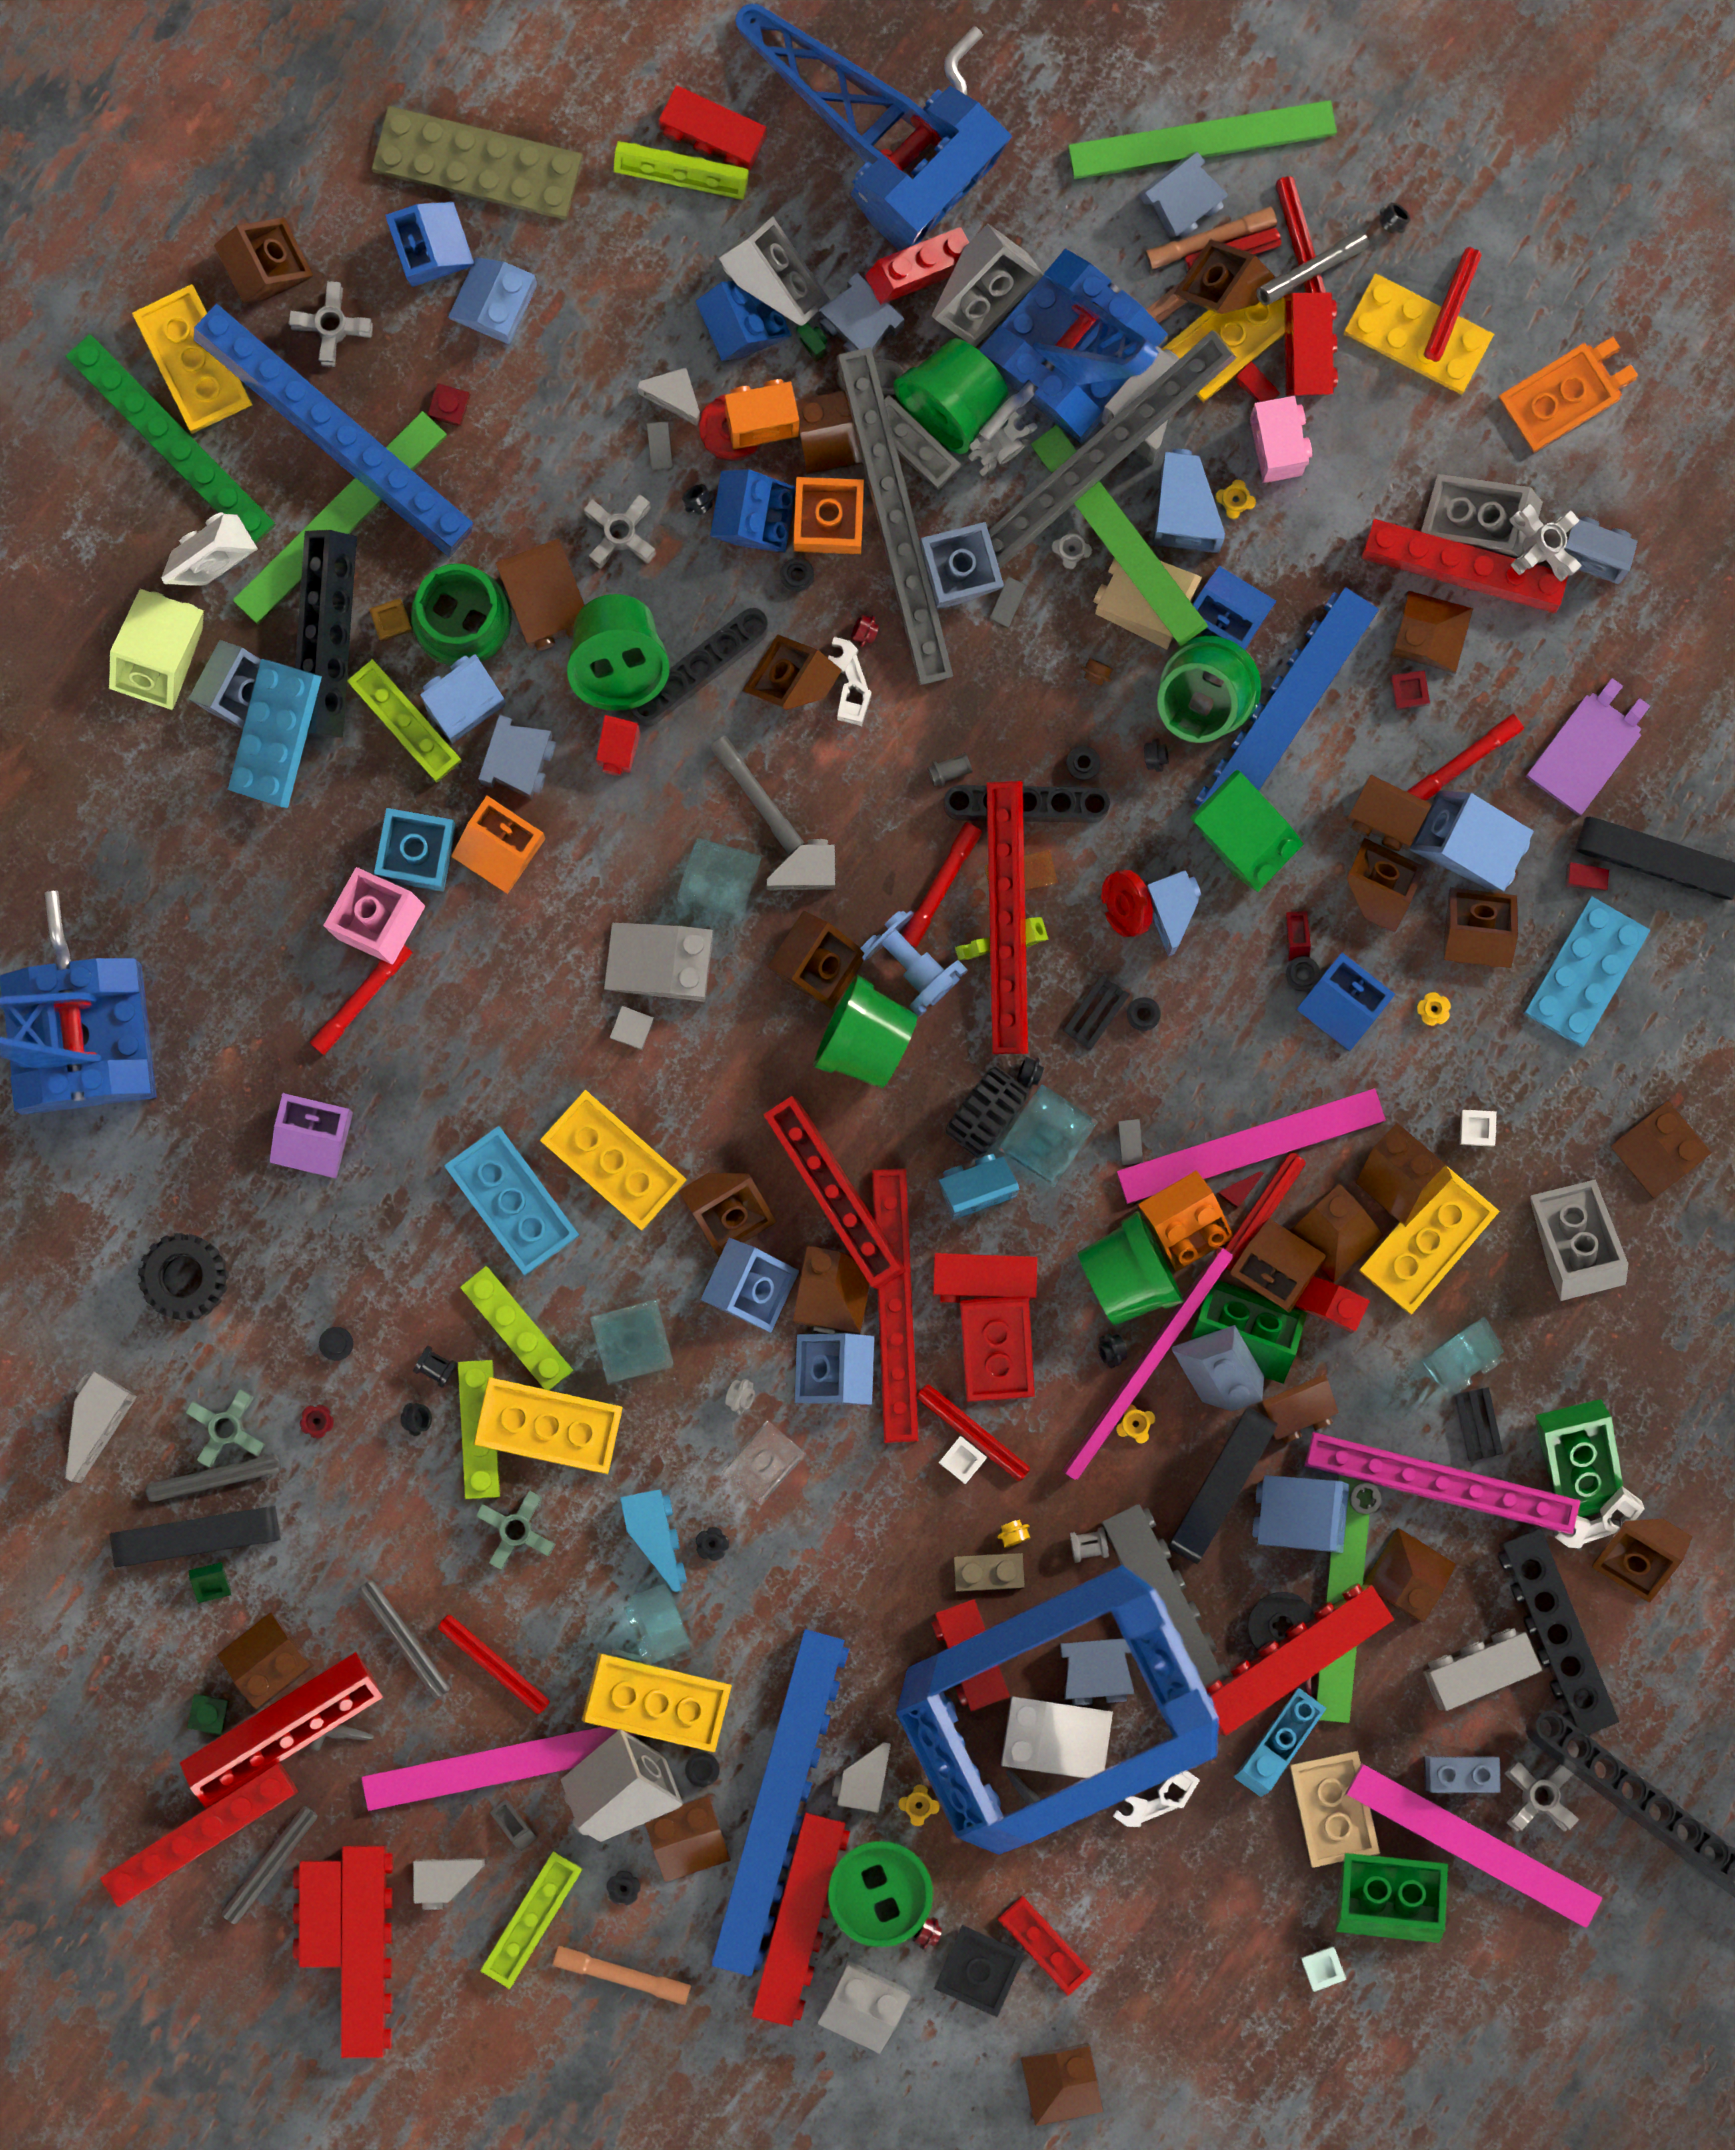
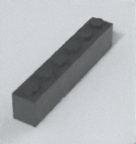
[1101,1504,1230,1687]

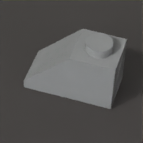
[767,839,835,890]
[832,1742,891,1812]
[413,1858,485,1910]

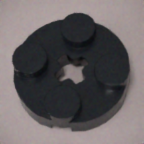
[1247,1592,1316,1650]

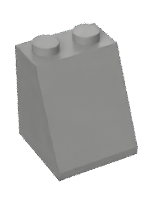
[1101,346,1179,464]
[561,1729,683,1842]
[817,1960,911,2053]

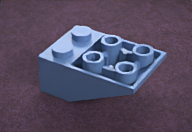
[420,654,506,744]

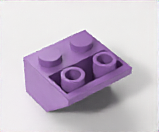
[270,1093,353,1179]

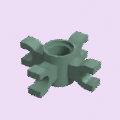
[186,1389,266,1468]
[476,1490,556,1570]

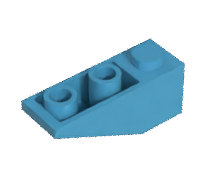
[620,1489,687,1592]
[1233,1688,1327,1797]

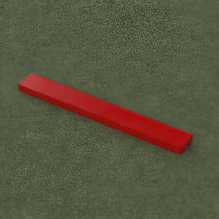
[987,781,1028,1054]
[872,1168,919,1443]

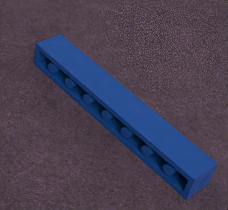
[1194,587,1379,811]

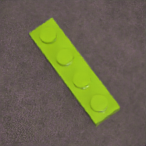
[614,141,749,200]
[347,659,462,783]
[460,1266,574,1391]
[458,1360,500,1499]
[480,1851,583,1989]

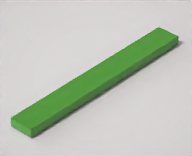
[1068,100,1337,180]
[233,411,447,625]
[1030,425,1208,646]
[1316,1475,1371,1723]

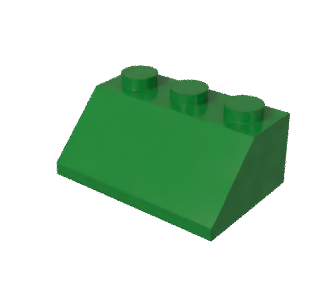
[1189,1280,1308,1384]
[1336,1853,1448,1943]

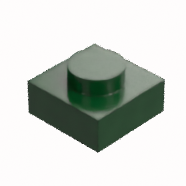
[796,322,828,363]
[188,1562,231,1603]
[187,1694,229,1735]

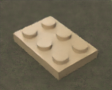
[1289,1751,1380,1868]

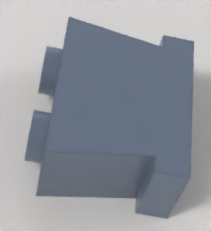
[1138,152,1229,238]
[819,273,904,354]
[479,715,556,800]
[1060,1639,1134,1705]
[1424,1756,1500,1793]

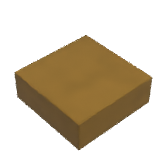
[369,598,412,642]

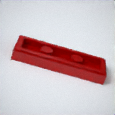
[997,1895,1093,1996]

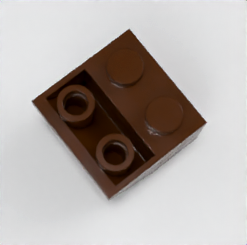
[1230,1218,1327,1313]

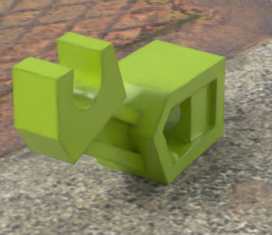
[955,917,1049,960]

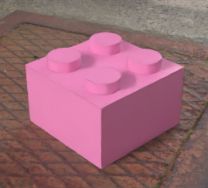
[1250,396,1312,483]
[323,867,425,965]

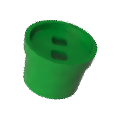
[893,338,1008,454]
[411,563,512,666]
[567,594,670,711]
[1157,636,1261,743]
[813,975,918,1089]
[1077,1211,1184,1326]
[828,1841,933,1947]

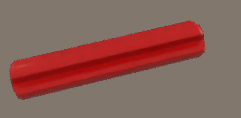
[1185,228,1282,272]

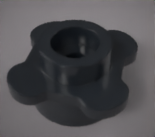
[1098,1333,1127,1369]

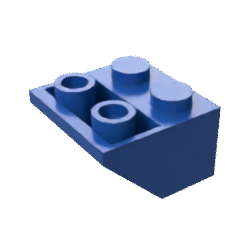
[385,202,475,287]
[695,280,792,361]
[710,469,796,553]
[1193,566,1276,651]
[1296,952,1396,1052]

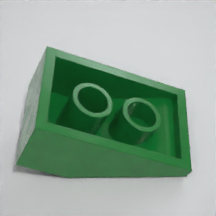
[1190,769,1304,893]
[1535,1399,1623,1517]

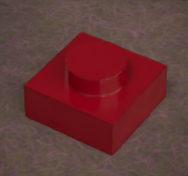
[428,383,470,427]
[1390,670,1430,710]

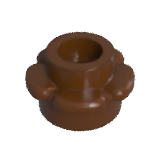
[1081,658,1113,686]

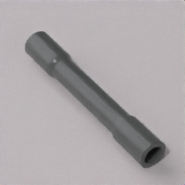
[1256,230,1369,306]
[710,735,805,855]

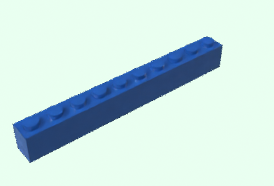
[194,303,473,557]
[711,1629,849,1977]

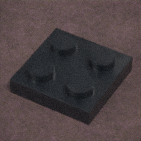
[934,1924,1025,2017]

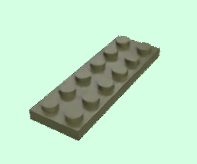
[372,106,583,220]

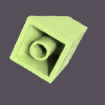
[109,589,204,710]

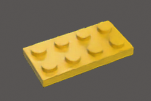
[1344,273,1494,395]
[132,284,252,434]
[1162,296,1285,403]
[540,1090,687,1231]
[1358,1167,1500,1315]
[473,1377,623,1474]
[582,1653,732,1752]

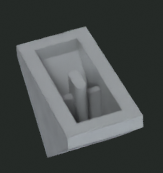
[637,368,700,426]

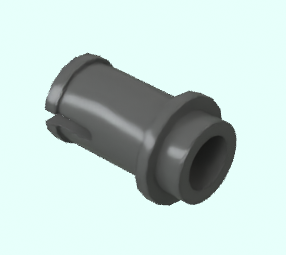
[927,753,973,787]

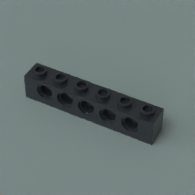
[295,530,357,738]
[1497,1529,1620,1735]

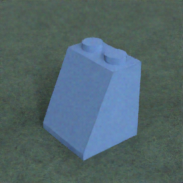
[1153,449,1225,553]
[1410,790,1534,891]
[1253,1475,1349,1553]

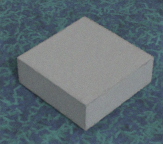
[610,1006,654,1050]

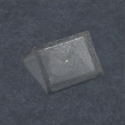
[722,1420,807,1507]

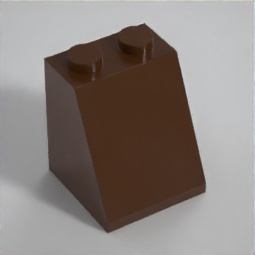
[496,538,584,651]

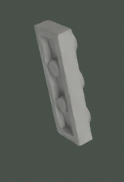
[884,395,961,491]

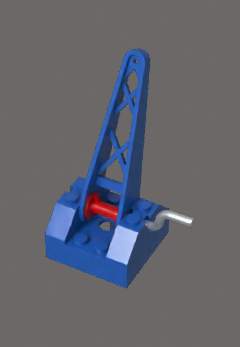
[735,3,1012,251]
[979,248,1168,444]
[0,891,157,1115]

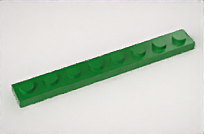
[66,333,276,545]

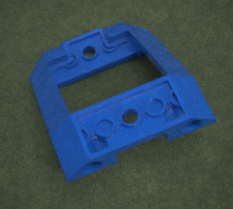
[896,1565,1219,1855]

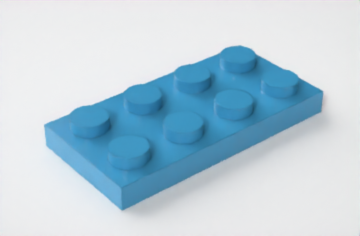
[228,659,322,808]
[1524,896,1650,1048]
[444,1126,580,1276]

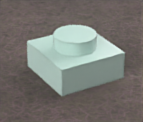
[1301,1946,1346,1992]

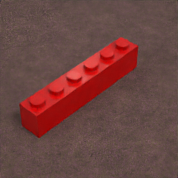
[1361,519,1569,613]
[763,1096,906,1289]
[1204,1583,1394,1736]
[179,1652,383,1808]
[100,1763,299,1907]
[752,1812,850,2027]
[341,1845,393,2058]

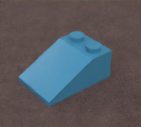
[938,1154,1020,1221]

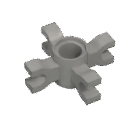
[289,281,373,367]
[968,407,1038,476]
[584,494,656,570]
[1509,504,1581,581]
[1504,1762,1579,1832]

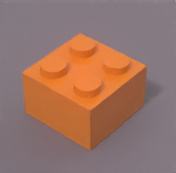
[725,379,800,450]
[794,477,864,554]

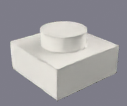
[1460,1110,1497,1147]
[939,1436,987,1484]

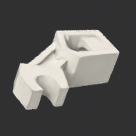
[828,637,871,726]
[1554,1486,1644,1548]
[1113,1771,1200,1827]

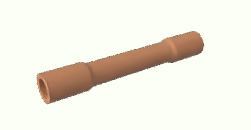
[1145,207,1277,270]
[553,1946,691,2005]

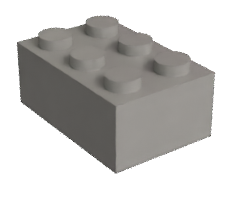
[1422,1628,1542,1711]

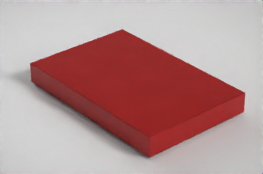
[960,1295,1035,1402]

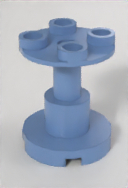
[860,911,968,1017]

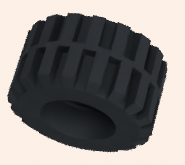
[945,1066,1029,1158]
[138,1233,229,1321]

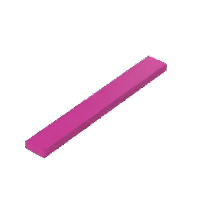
[1116,1088,1386,1204]
[1062,1247,1233,1480]
[1304,1432,1580,1535]
[361,1726,636,1811]
[1345,1763,1603,1928]

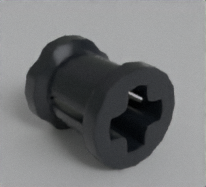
[413,1345,457,1388]

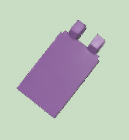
[1526,678,1650,817]

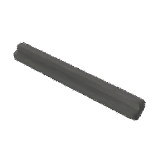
[146,1455,281,1502]
[358,1580,450,1699]
[222,1806,318,1924]

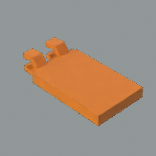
[1498,337,1638,454]

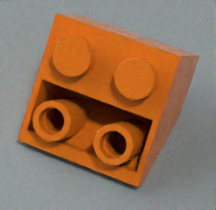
[451,796,545,894]
[1138,1170,1233,1272]

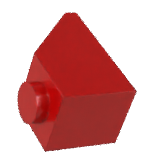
[596,715,641,776]
[1294,1276,1370,1333]

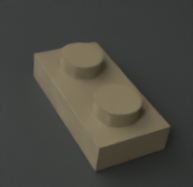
[954,1553,1025,1591]

